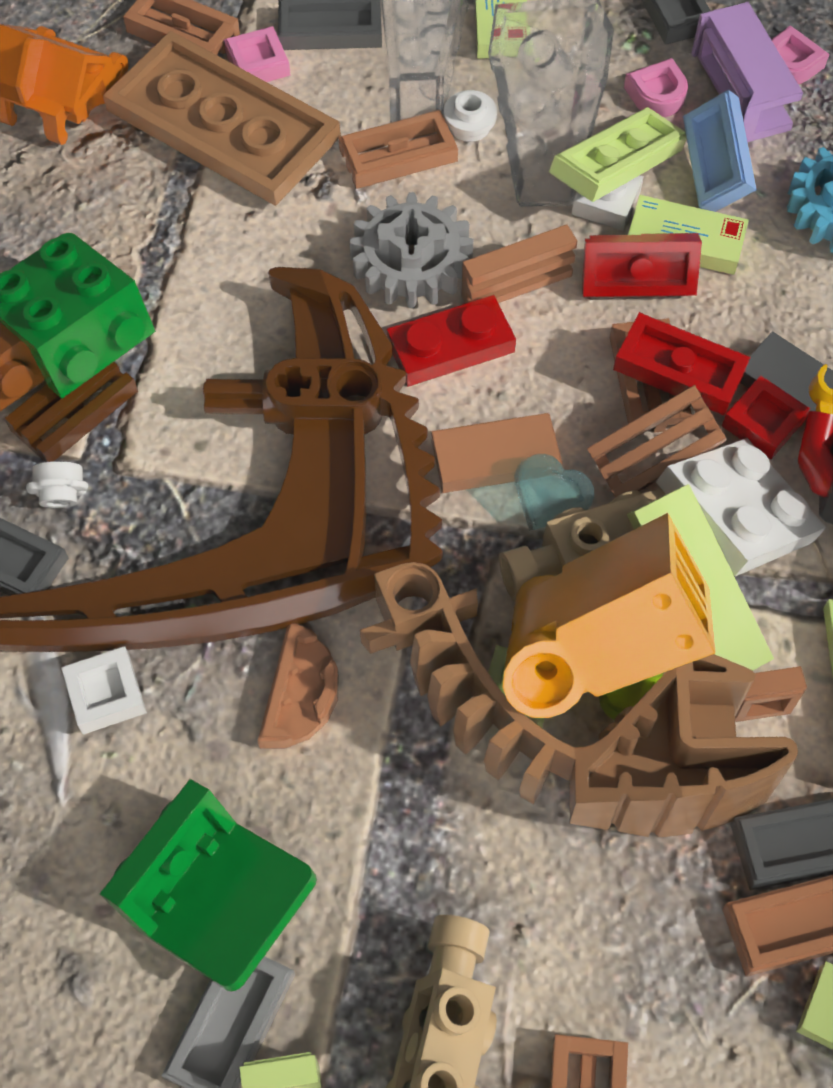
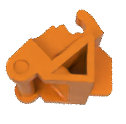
[0,24,129,145]

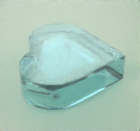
[514,454,594,531]

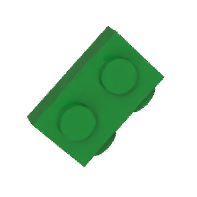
[0,233,156,399]
[100,779,317,992]

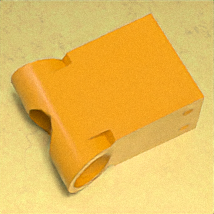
[502,513,715,718]

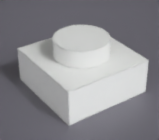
[572,175,644,231]
[61,646,147,735]

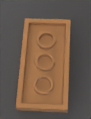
[103,31,341,206]

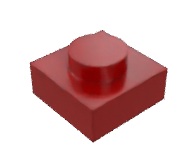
[722,375,810,460]

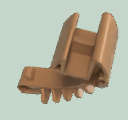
[360,562,798,838]

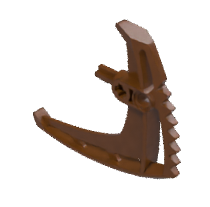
[0,267,443,652]

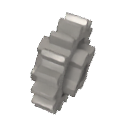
[350,192,473,308]

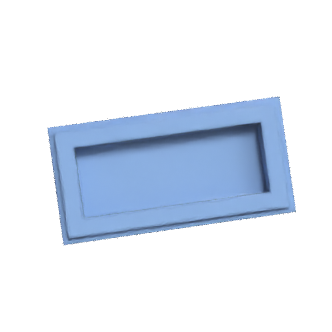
[683,90,757,212]

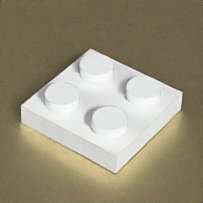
[656,438,826,577]

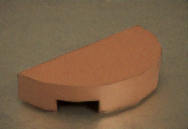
[258,624,339,749]

